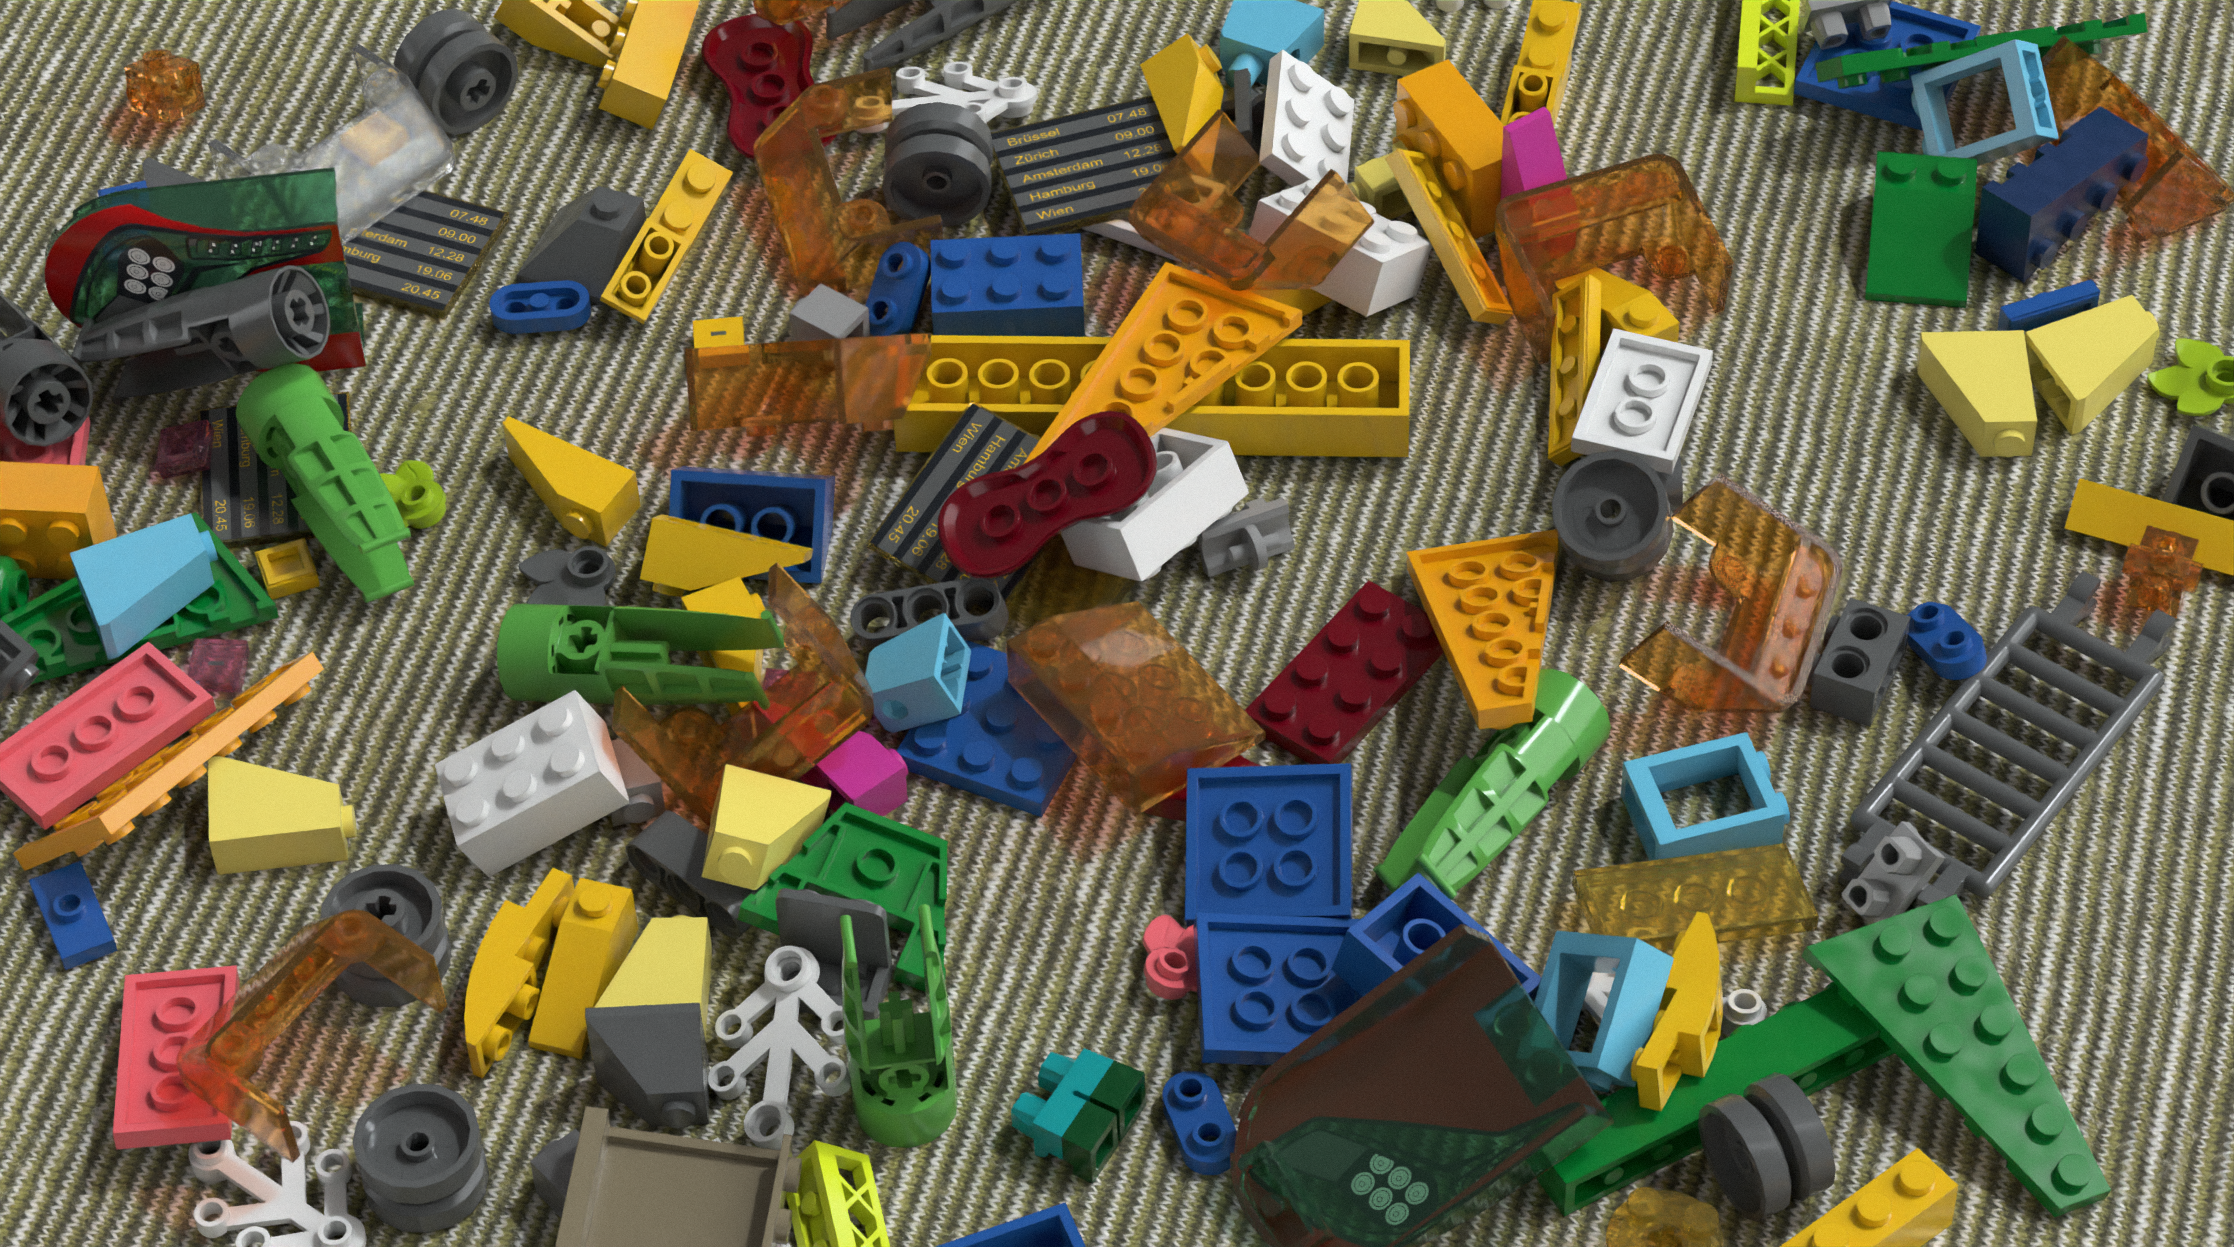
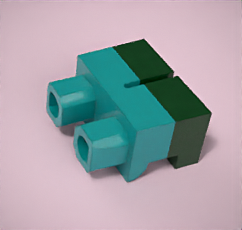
[1011,1048,1146,1184]

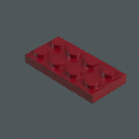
[1243,580,1444,765]

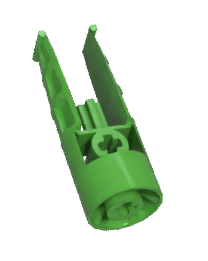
[236,363,414,603]
[497,604,786,710]
[1373,669,1611,900]
[839,904,958,1148]

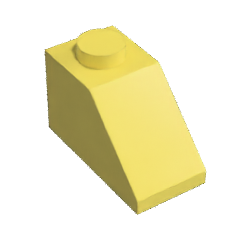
[1349,0,1446,76]

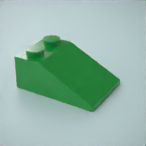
[1865,151,1977,308]

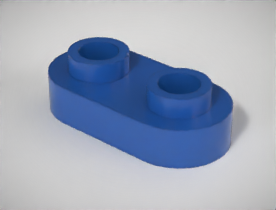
[865,242,931,343]
[489,280,591,334]
[1907,602,1987,680]
[1162,1071,1238,1175]

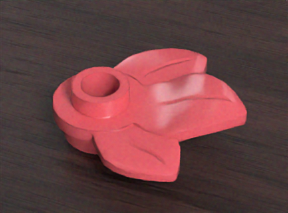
[1142,915,1197,1000]

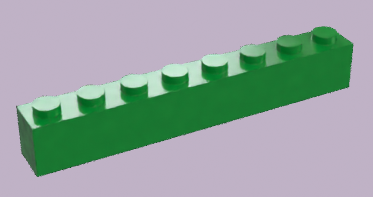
[1528,982,1895,1217]

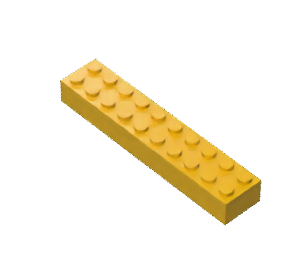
[892,335,1410,457]

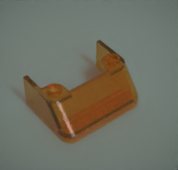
[2041,35,2234,240]
[754,67,943,295]
[1128,109,1375,291]
[1494,154,1734,365]
[685,333,932,437]
[1618,473,1843,713]
[612,562,874,826]
[176,909,447,1163]

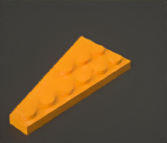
[1023,262,1302,464]
[1406,529,1560,730]
[13,651,324,871]

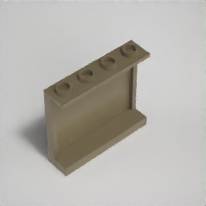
[555,1106,802,1247]

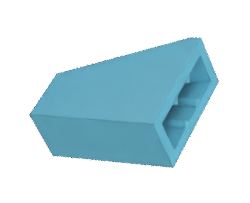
[70,513,218,660]

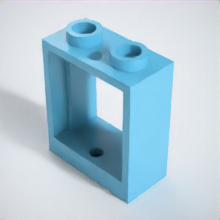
[1911,39,2059,166]
[1621,732,1790,878]
[1517,931,1674,1092]

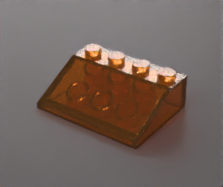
[1006,601,1266,817]

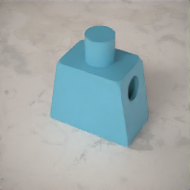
[1220,0,1324,88]
[844,613,971,733]

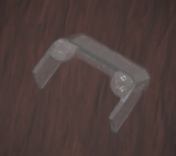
[208,44,456,254]

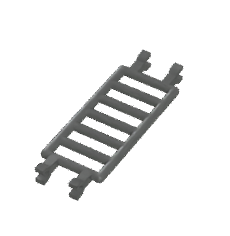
[1838,570,2175,907]

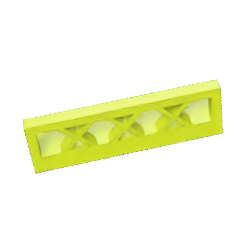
[1734,0,1800,106]
[786,1140,890,1247]

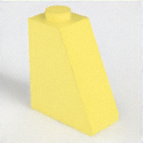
[2025,295,2159,435]
[1917,330,2037,457]
[208,756,357,875]
[701,764,831,890]
[586,915,713,1060]

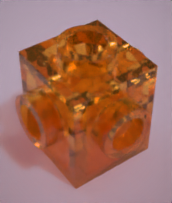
[124,49,206,123]
[2122,525,2204,618]

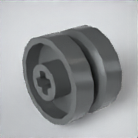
[392,8,518,135]
[882,102,993,228]
[1552,451,1674,582]
[320,864,451,1007]
[1698,1072,1836,1222]
[352,1083,489,1233]

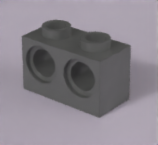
[1805,598,1911,727]

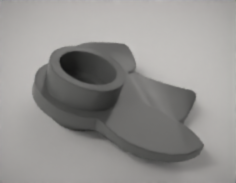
[519,546,616,606]

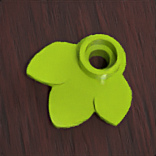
[2147,338,2234,416]
[380,460,446,529]

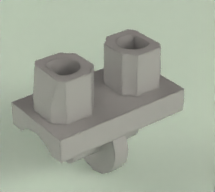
[1799,0,1892,50]
[1198,498,1295,577]
[1842,821,1946,924]

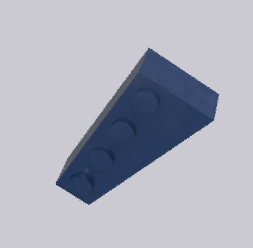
[1975,106,2149,283]

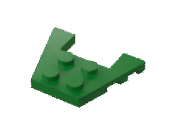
[737,802,948,992]

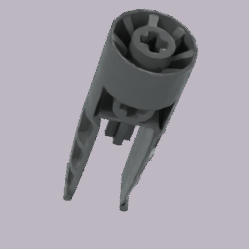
[826,0,1019,86]
[71,265,330,405]
[0,290,93,446]

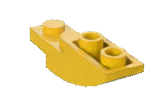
[1500,0,1581,127]
[600,149,733,324]
[464,868,574,1079]
[1631,911,1723,1111]

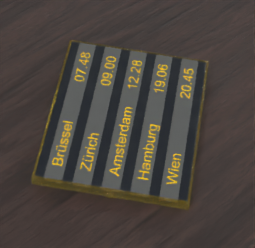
[991,95,1197,236]
[293,171,510,320]
[197,391,352,549]
[866,400,1061,615]

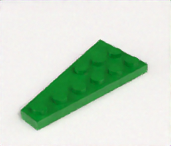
[1815,13,2148,89]
[0,512,279,684]
[1801,894,2111,1217]

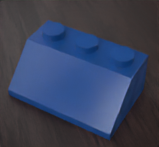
[669,466,835,584]

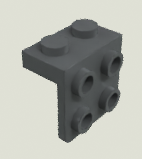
[772,888,893,1020]

